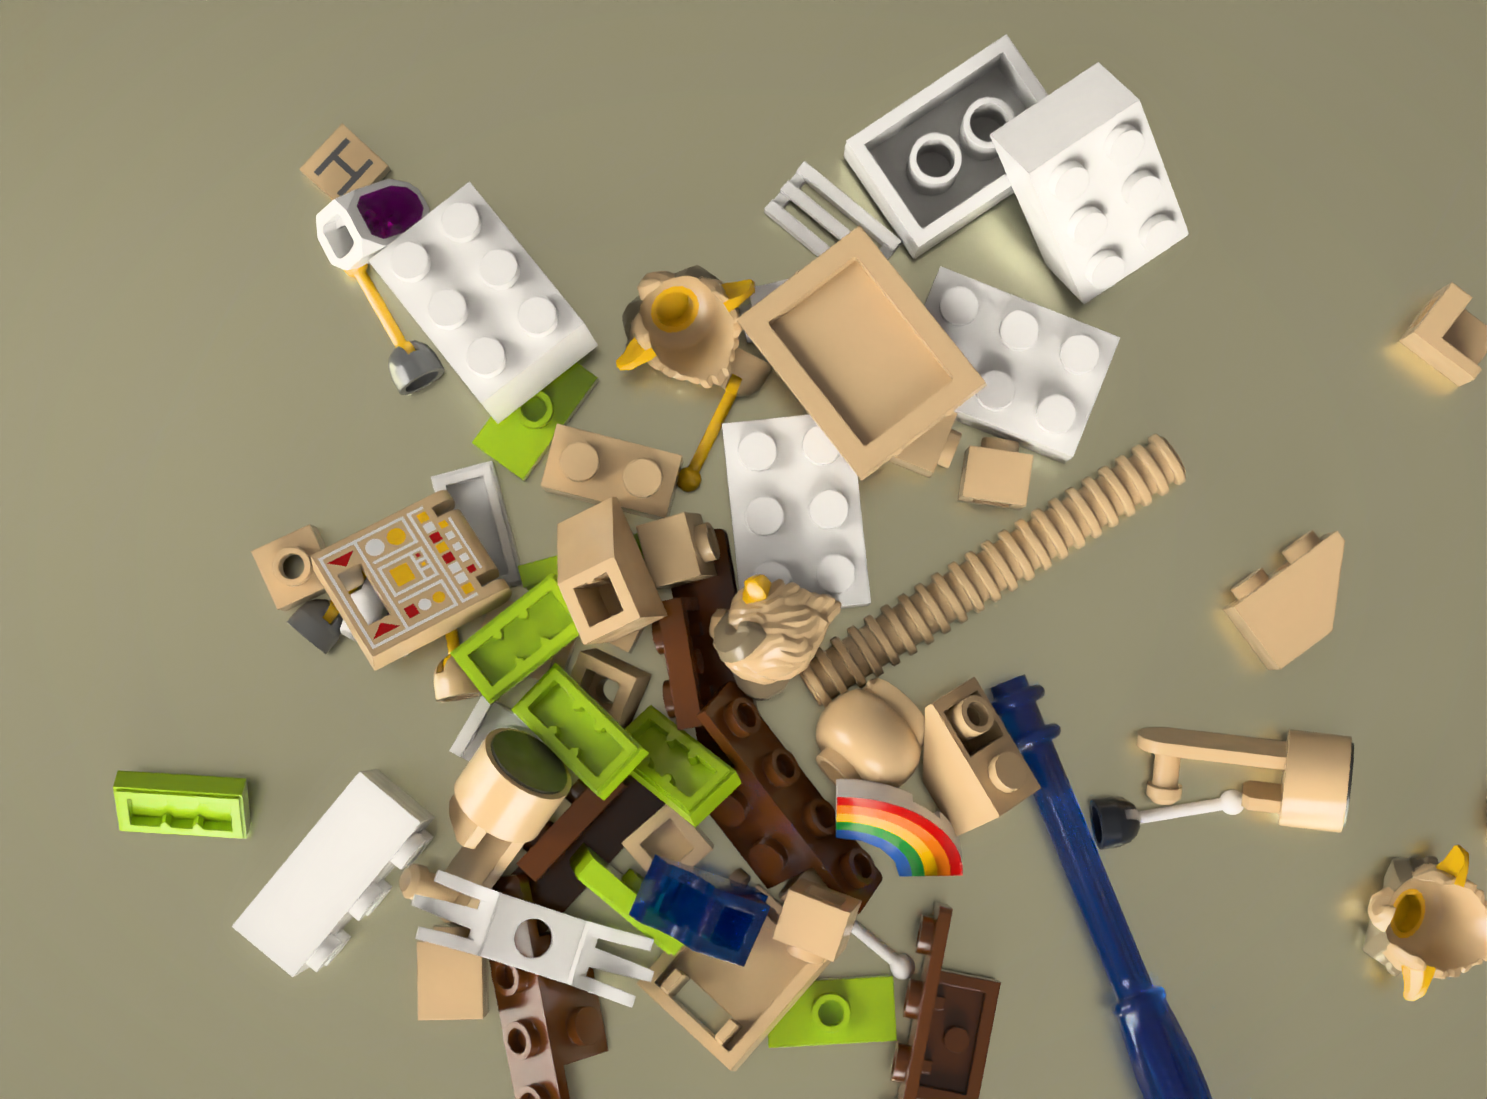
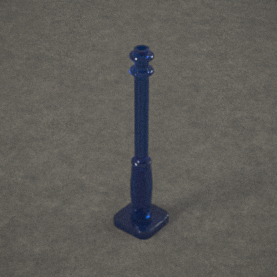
[990,674,1212,1099]

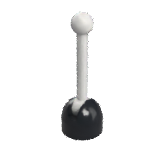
[1090,789,1244,850]

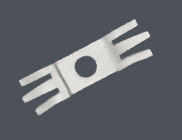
[411,870,654,1008]

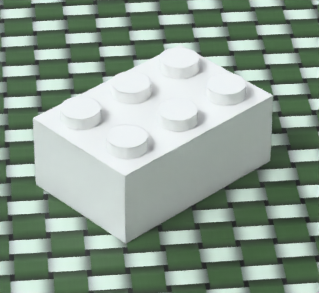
[843,34,1048,259]
[989,62,1189,304]
[368,181,598,424]
[924,266,1120,464]
[722,415,871,609]
[232,769,435,977]

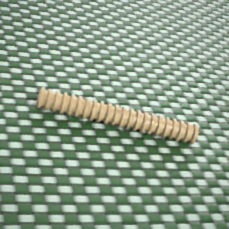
[799,434,1186,708]

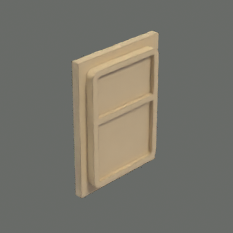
[736,225,987,481]

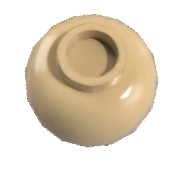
[816,678,925,788]

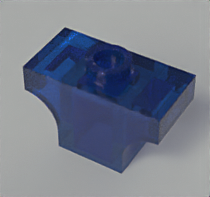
[629,854,771,967]

